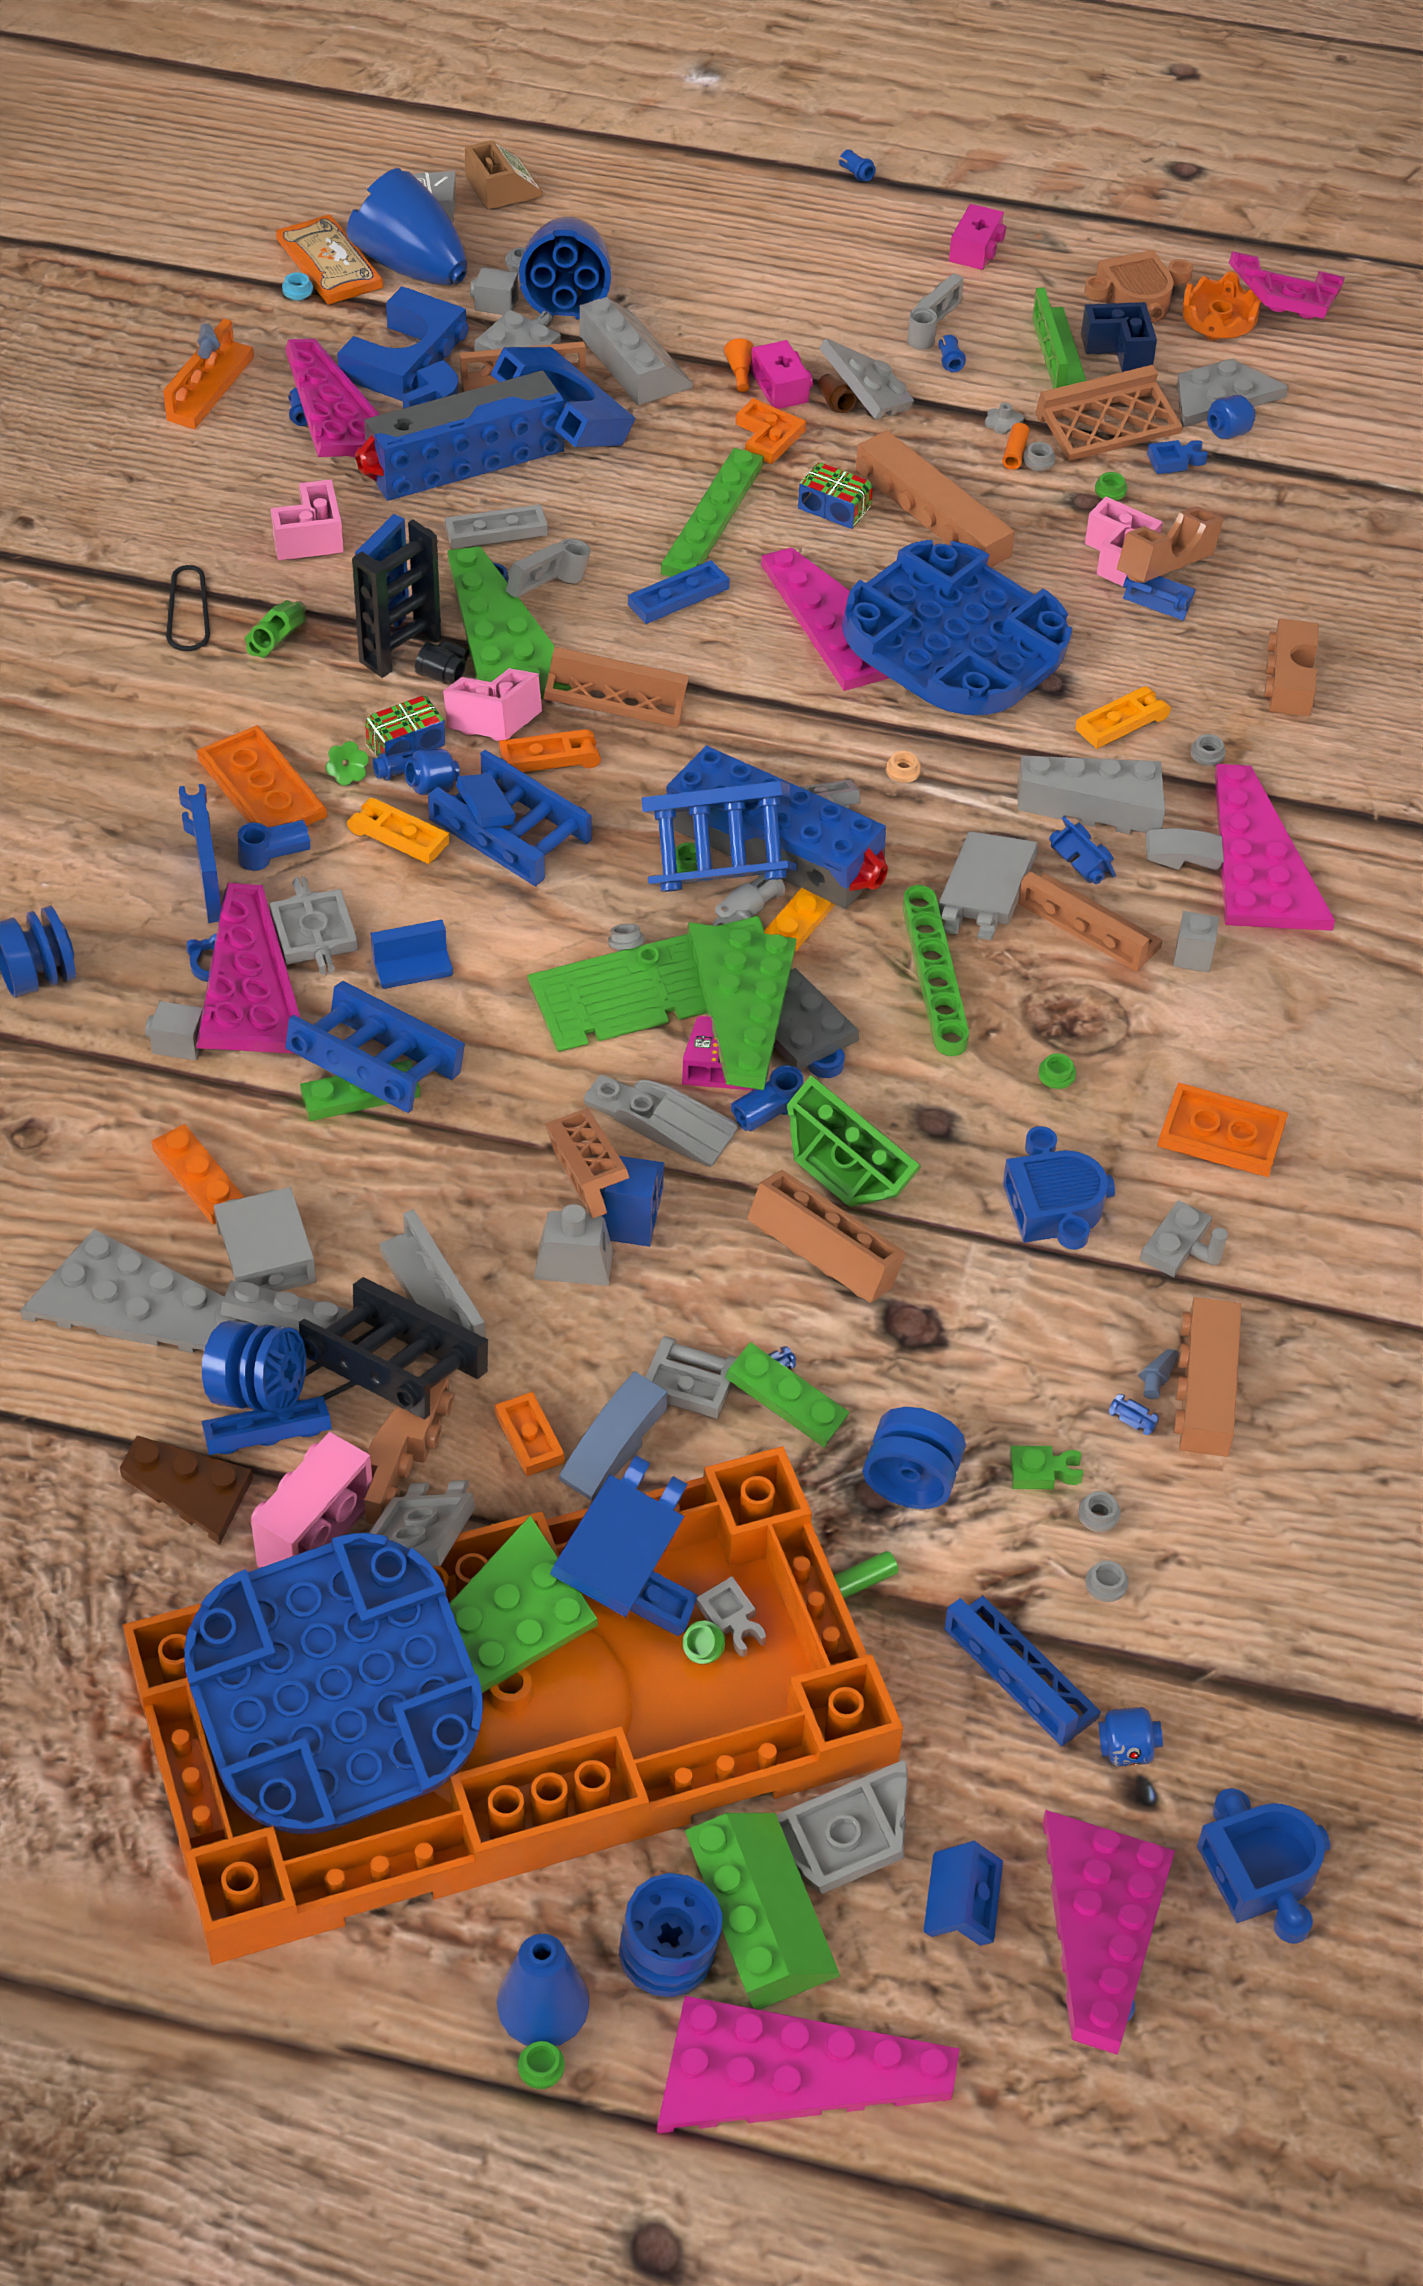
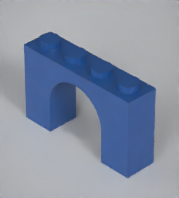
[337,286,469,401]
[491,347,636,447]

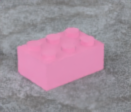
[251,1431,372,1568]

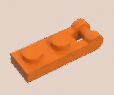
[499,729,601,772]

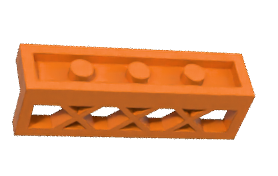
[163,318,254,429]

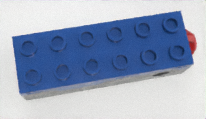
[355,370,564,501]
[666,745,888,909]

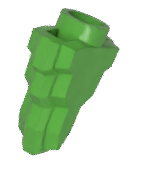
[244,600,307,658]

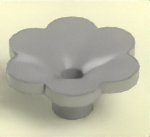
[985,403,1024,435]

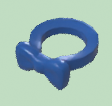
[186,933,217,982]

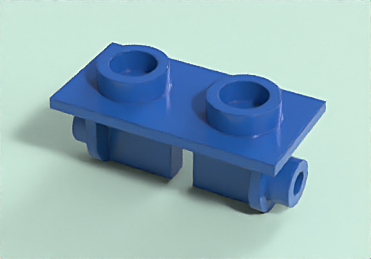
[1123,575,1196,621]
[1049,816,1116,884]

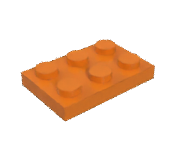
[1157,1082,1288,1178]

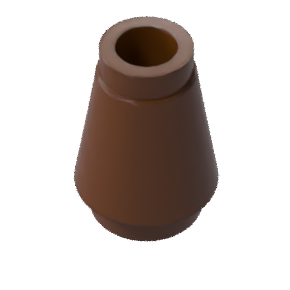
[818,374,857,413]

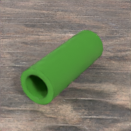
[834,1551,898,1599]

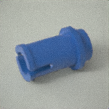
[839,149,876,182]
[938,335,966,372]
[288,388,308,426]
[373,749,416,781]

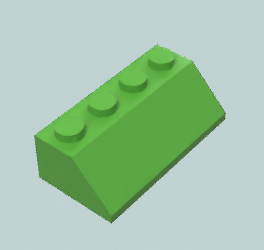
[685,1813,840,2010]

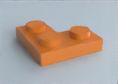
[735,398,806,465]

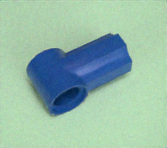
[238,820,310,871]
[731,1065,804,1132]

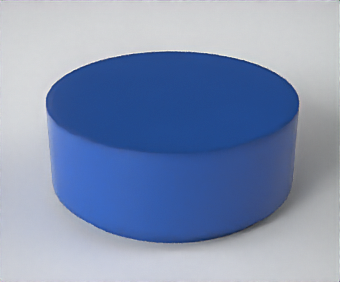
[807,1049,845,1078]

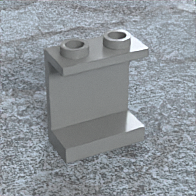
[214,1187,316,1292]

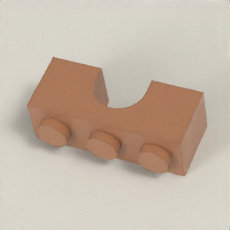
[1264,619,1319,717]

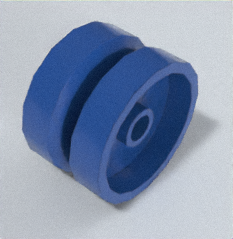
[862,1407,966,1509]

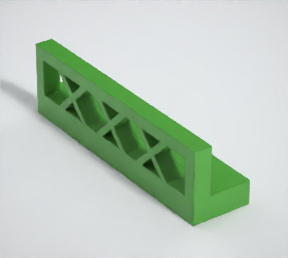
[1032,288,1086,389]

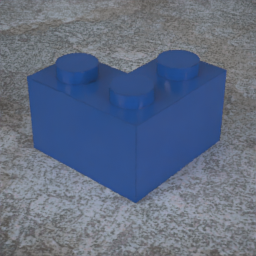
[600,1156,664,1247]

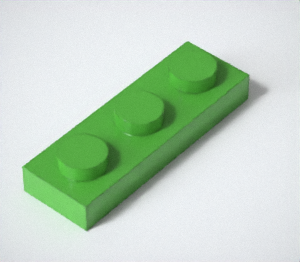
[300,1060,420,1122]
[725,1342,850,1448]

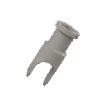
[713,875,785,926]

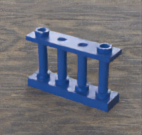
[428,750,592,887]
[641,781,797,892]
[285,981,465,1113]

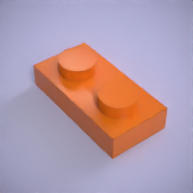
[495,1391,565,1477]

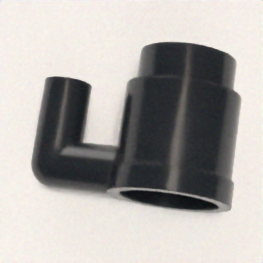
[415,641,469,684]

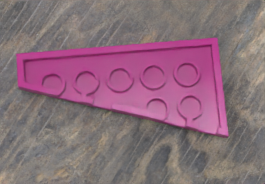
[285,339,380,457]
[761,547,889,691]
[1215,764,1335,931]
[196,883,300,1054]
[1042,1810,1175,2055]
[657,1996,960,2134]

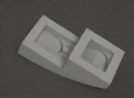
[1146,828,1224,870]

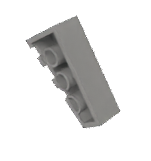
[1017,756,1165,835]

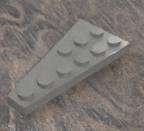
[20,1229,263,1353]

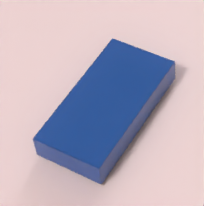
[456,774,516,828]

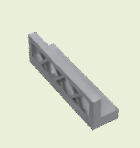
[379,1209,485,1338]

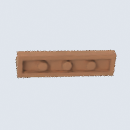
[460,341,588,392]
[543,646,689,728]
[1018,871,1163,972]
[545,1108,629,1219]

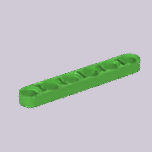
[903,885,969,1056]

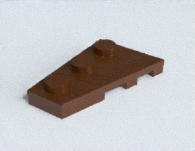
[120,1435,253,1545]

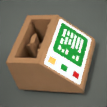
[465,140,542,210]

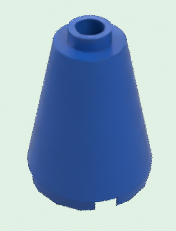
[497,1934,589,2046]

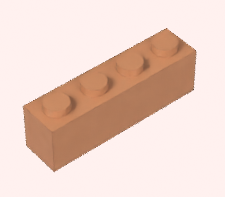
[747,1169,906,1303]
[1173,1297,1242,1457]

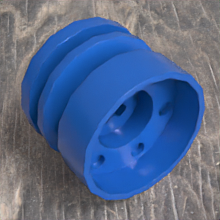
[0,905,76,998]
[202,1320,306,1414]
[618,1873,723,1997]

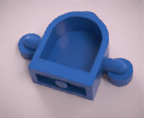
[1003,1126,1115,1250]
[1197,1788,1330,1944]

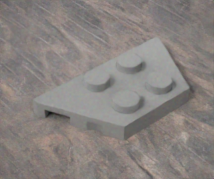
[819,338,914,419]
[1177,359,1288,427]
[777,1760,908,1894]

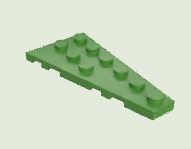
[447,546,572,699]
[687,922,797,1090]
[449,1516,598,1693]

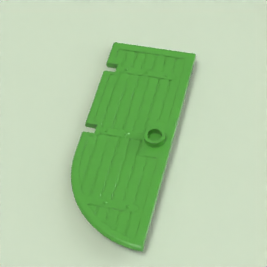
[527,916,765,1052]

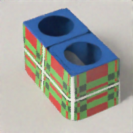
[798,463,873,529]
[365,696,445,757]

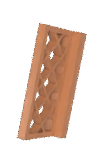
[1035,365,1183,461]

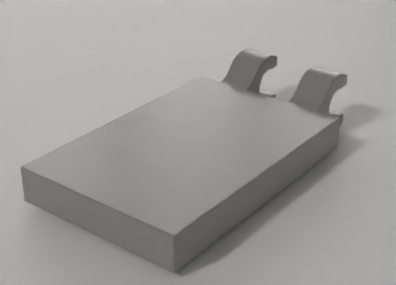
[939,831,1038,940]
[369,1480,476,1566]

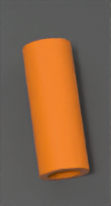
[1002,423,1030,470]

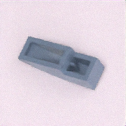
[559,1371,667,1501]

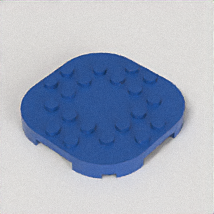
[842,540,1072,715]
[185,1533,483,1834]

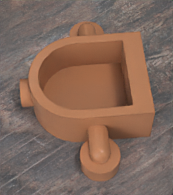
[1084,250,1193,323]

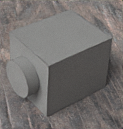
[470,267,518,315]
[1173,911,1219,972]
[145,1001,203,1060]

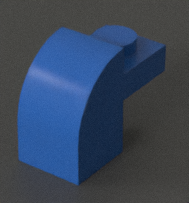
[402,360,459,408]

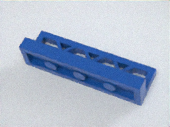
[944,1595,1101,1747]

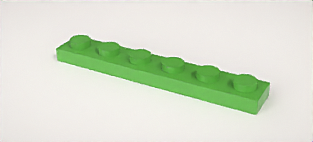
[661,448,764,577]

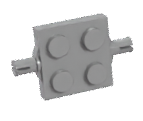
[474,310,561,369]
[269,876,358,975]

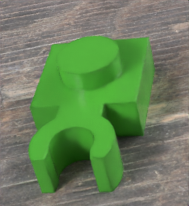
[1009,1446,1083,1489]

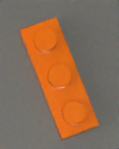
[151,1124,245,1225]

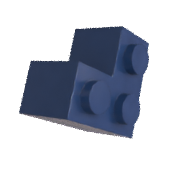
[1081,302,1157,372]

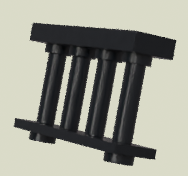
[352,519,441,678]
[299,1277,488,1420]

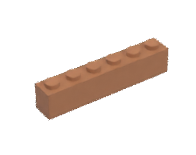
[856,430,1015,567]

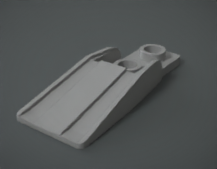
[584,1075,738,1167]

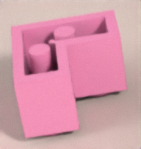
[271,479,344,560]
[1085,497,1162,586]
[443,668,542,741]

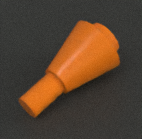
[723,338,754,392]

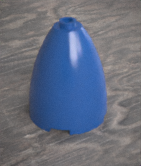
[347,168,467,285]
[519,217,611,320]

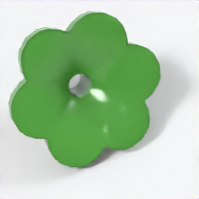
[325,741,369,785]

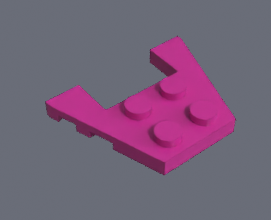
[1229,251,1345,319]

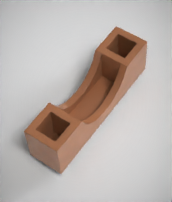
[1117,506,1224,583]

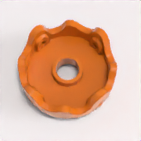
[1182,271,1261,340]

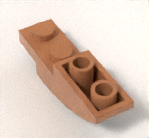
[364,1375,454,1525]

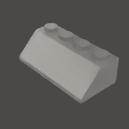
[580,297,693,405]

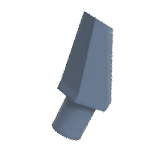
[197,323,220,359]
[1138,1349,1179,1399]

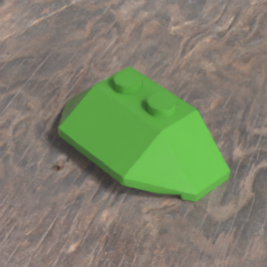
[787,1075,922,1208]

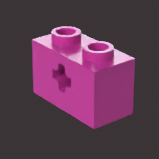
[949,203,1007,270]
[751,340,813,409]

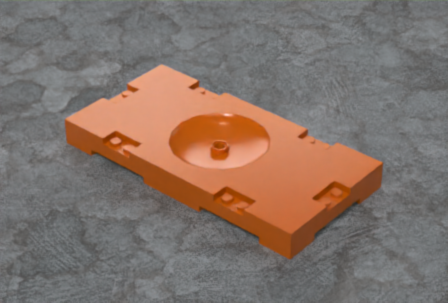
[122,1446,903,1965]

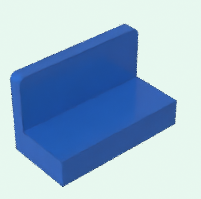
[370,919,453,989]
[924,1841,1003,1946]

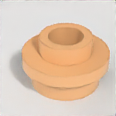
[886,751,921,783]

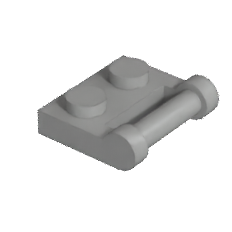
[645,1336,738,1419]

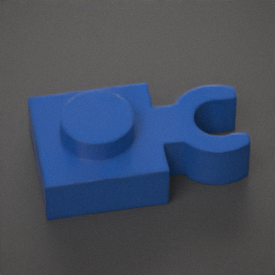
[1147,440,1208,474]

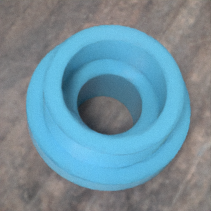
[282,272,313,301]

